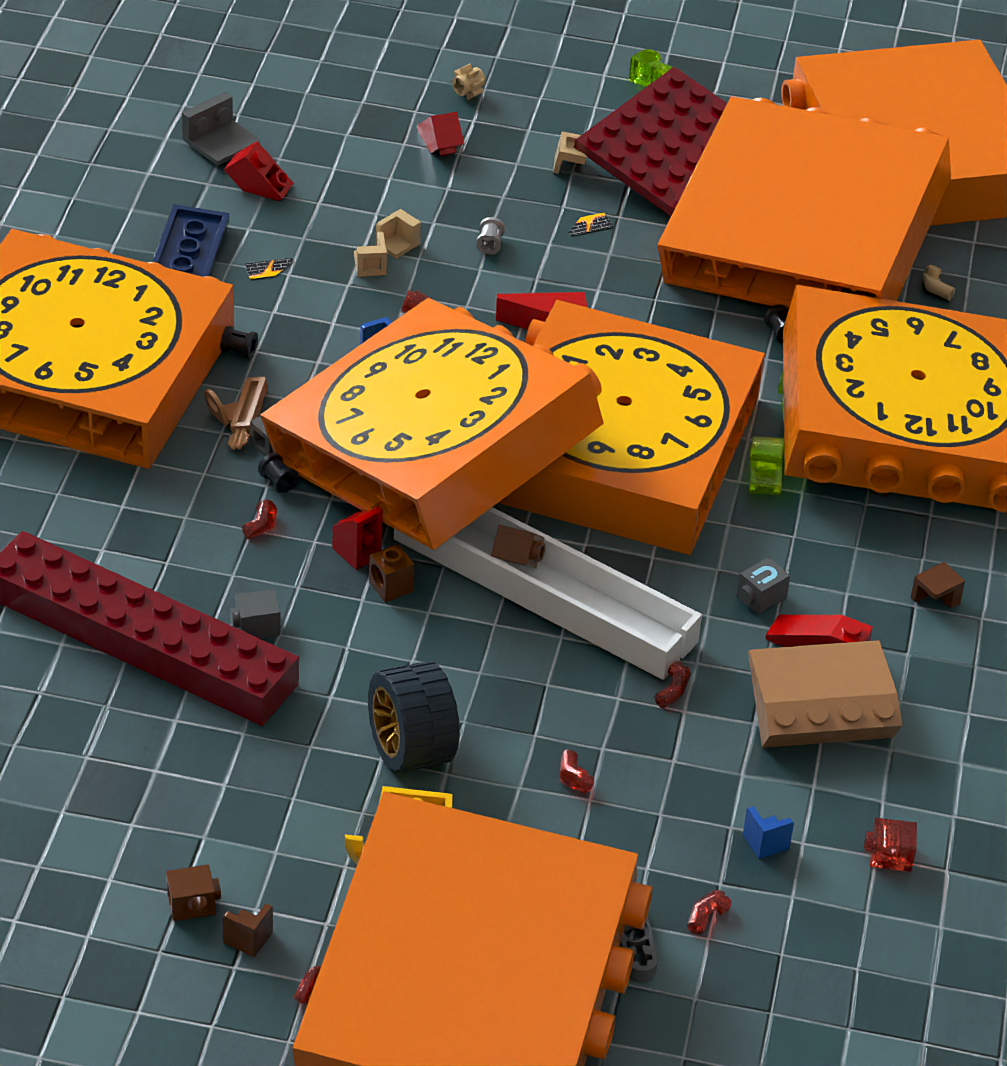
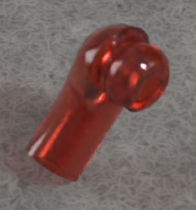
[687,890,732,934]

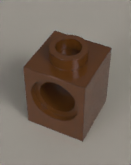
[491,525,545,568]
[369,544,414,602]
[166,864,221,921]

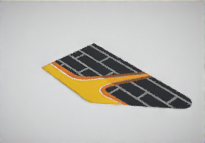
[568,213,613,235]
[245,258,293,279]

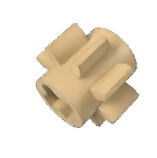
[452,63,486,100]

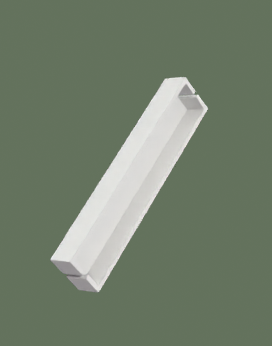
[394,507,702,680]

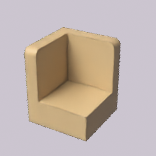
[553,131,587,174]
[375,209,421,258]
[354,232,387,277]

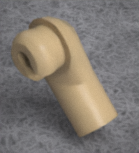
[922,264,955,301]

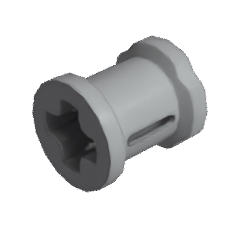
[476,217,505,255]

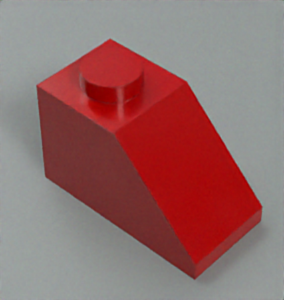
[417,112,464,156]
[332,506,383,570]

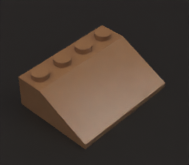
[748,640,903,748]

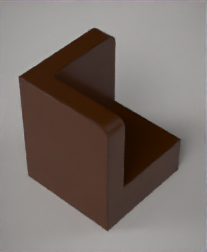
[911,562,965,608]
[223,903,273,957]

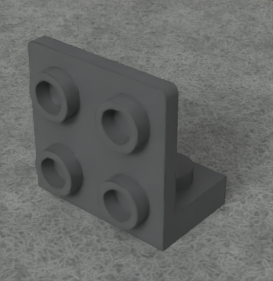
[182,92,260,165]

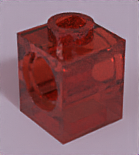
[864,818,917,872]

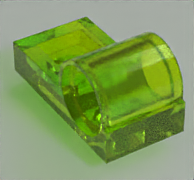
[629,49,683,87]
[749,436,784,495]

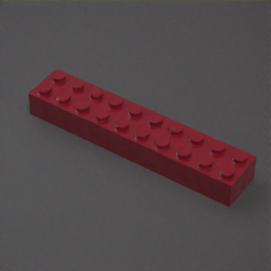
[0,530,299,727]

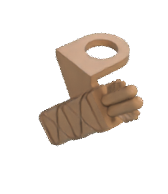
[204,377,268,450]

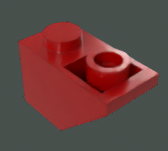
[224,141,294,201]

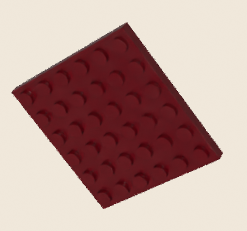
[573,67,727,216]

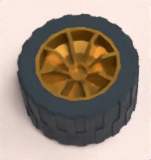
[368,661,460,773]

